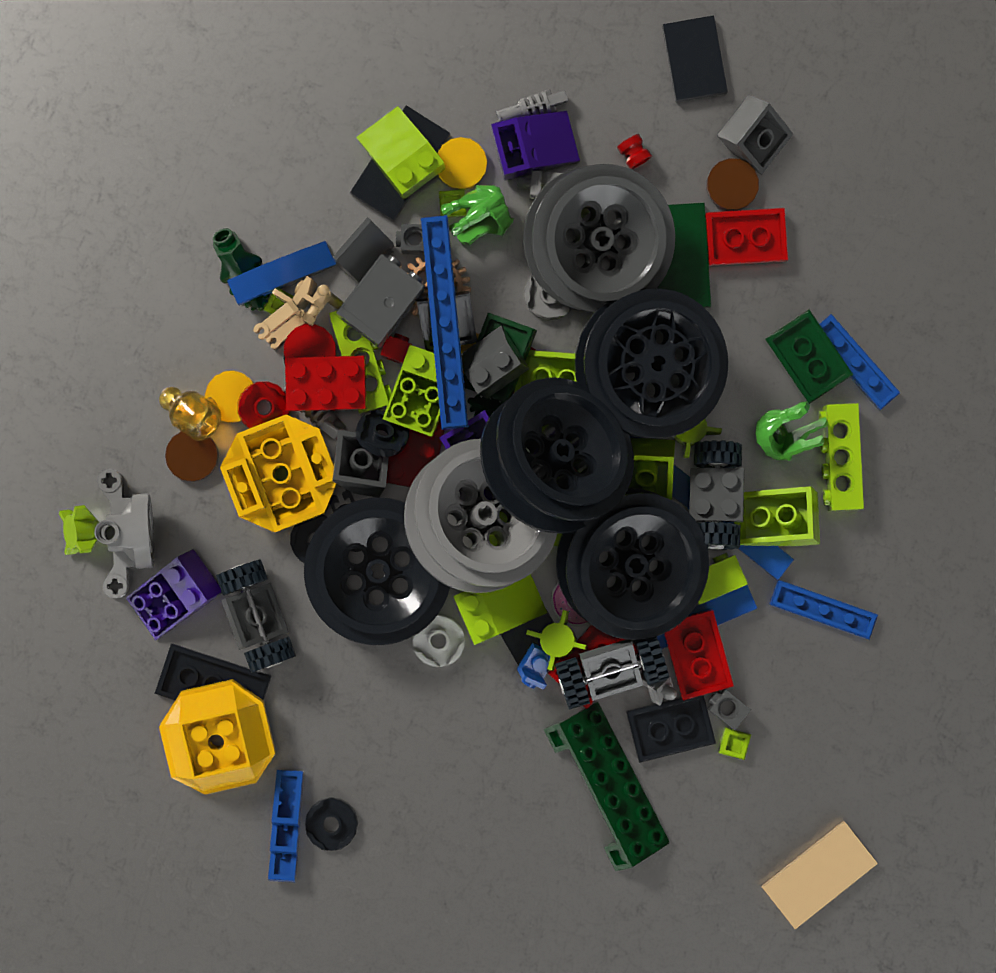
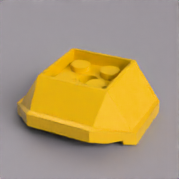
[220,415,337,533]
[159,679,276,794]

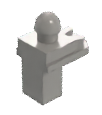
[517,171,562,200]
[639,668,677,706]

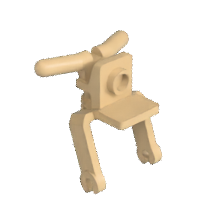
[253,276,343,350]

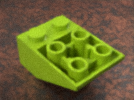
[383,345,441,437]

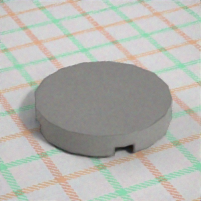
[524,275,572,321]

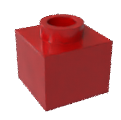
[380,333,412,365]

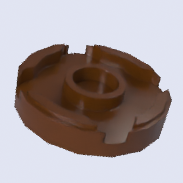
[706,158,759,211]
[165,429,219,482]

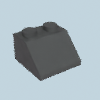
[717,95,793,175]
[333,217,394,284]
[461,325,530,399]
[332,430,389,498]

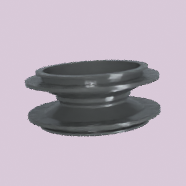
[523,164,675,312]

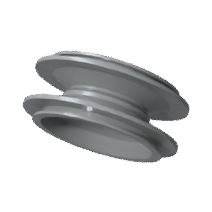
[404,439,557,593]

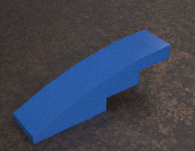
[227,241,336,306]
[268,770,303,882]

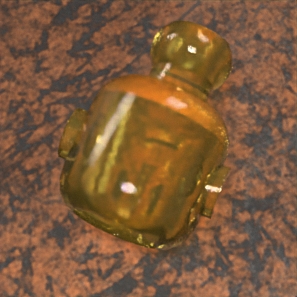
[159,387,221,441]

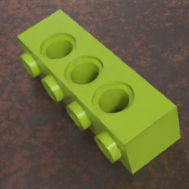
[329,310,392,416]
[819,403,864,511]

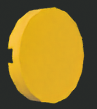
[437,137,487,190]
[205,370,253,423]

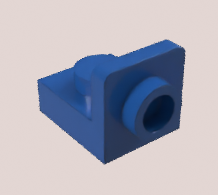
[517,643,551,690]

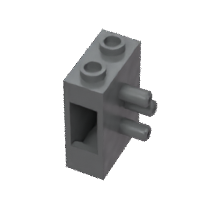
[336,254,425,348]

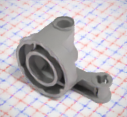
[94,469,155,598]

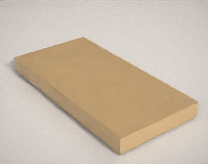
[761,821,878,929]

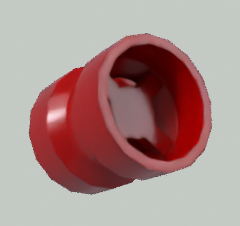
[617,134,652,170]

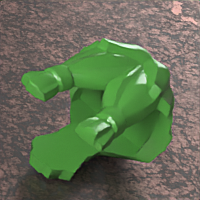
[441,185,514,246]
[755,401,828,461]

